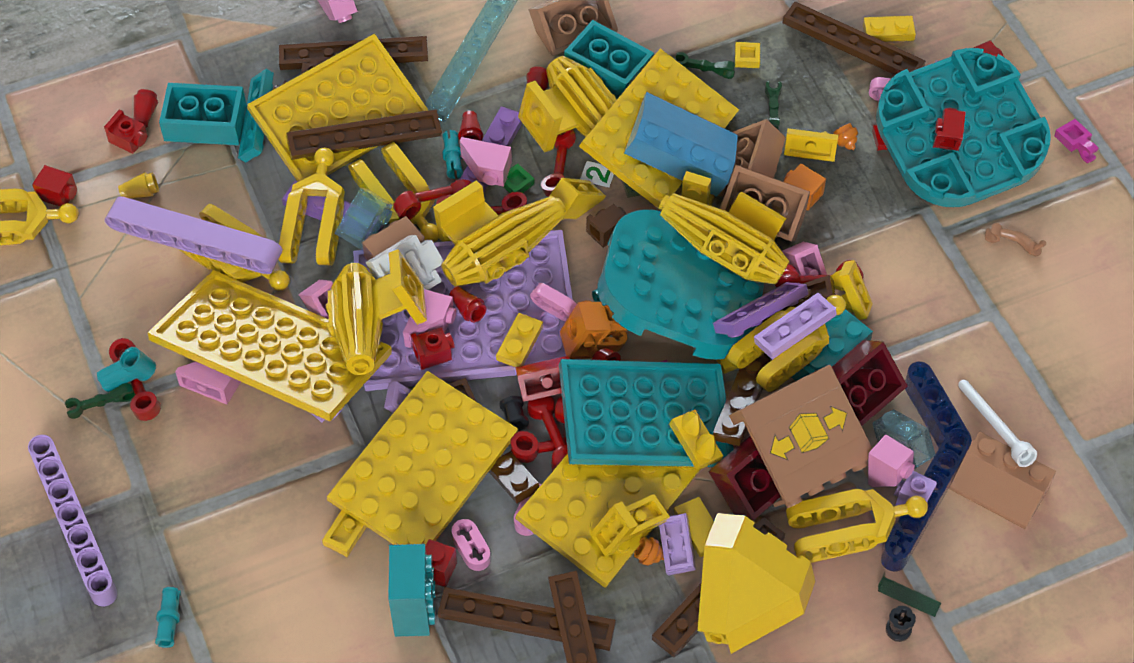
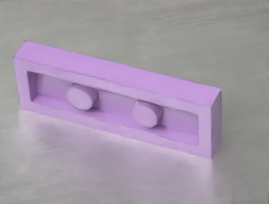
[754,293,837,360]

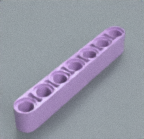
[105,197,283,274]
[28,434,117,607]

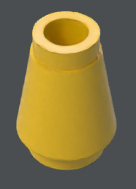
[118,172,159,199]

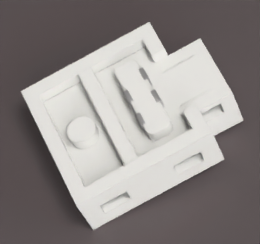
[365,235,443,290]

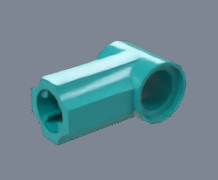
[97,347,156,392]

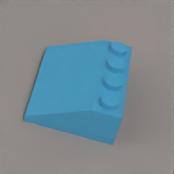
[624,92,738,197]

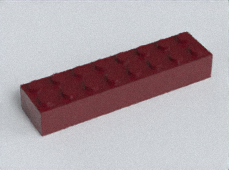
[708,340,908,521]

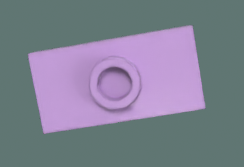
[659,513,696,576]

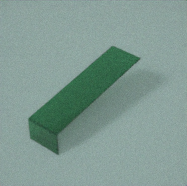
[878,572,941,617]

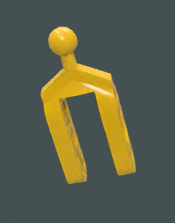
[348,142,439,243]
[279,147,345,266]
[0,188,79,245]
[179,204,290,291]
[728,295,846,392]
[786,489,928,563]

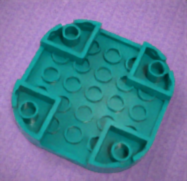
[876,48,1051,207]
[598,210,764,359]

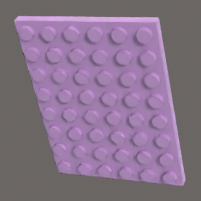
[353,230,582,391]

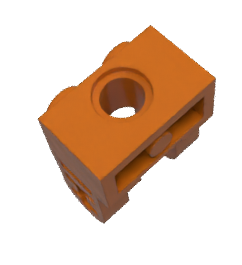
[559,300,628,359]

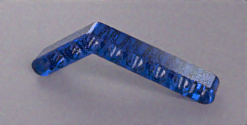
[881,361,972,572]

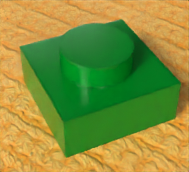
[503,163,535,193]

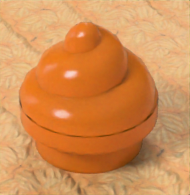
[833,123,858,150]
[634,537,664,566]

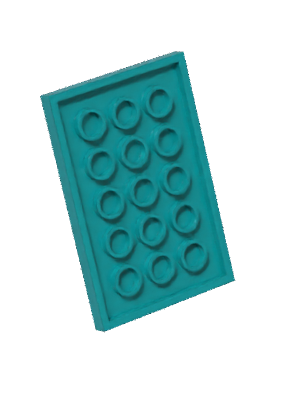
[559,359,734,467]

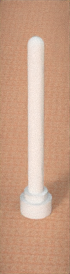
[958,380,1037,467]

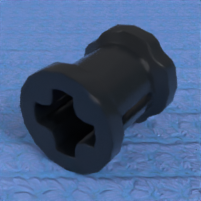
[499,396,529,431]
[886,606,916,642]

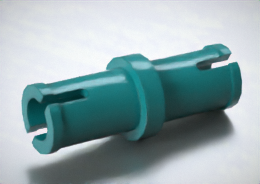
[442,130,463,179]
[155,587,181,648]

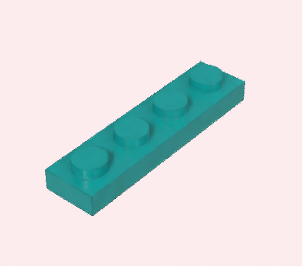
[238,69,274,163]

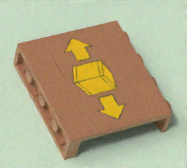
[729,365,873,508]

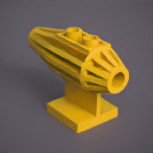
[518,56,617,152]
[433,180,566,286]
[658,192,790,285]
[326,249,427,375]

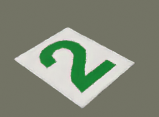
[580,161,614,187]

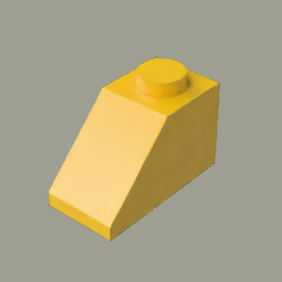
[550,178,606,220]

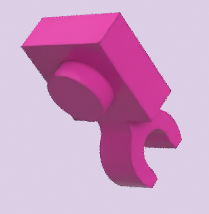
[1054,119,1099,163]

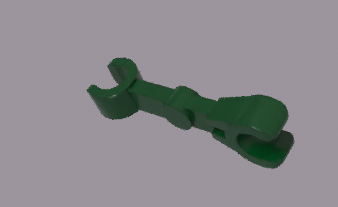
[676,52,735,79]
[765,81,782,130]
[65,383,135,419]

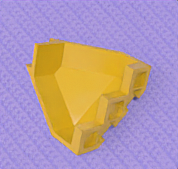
[697,513,816,654]

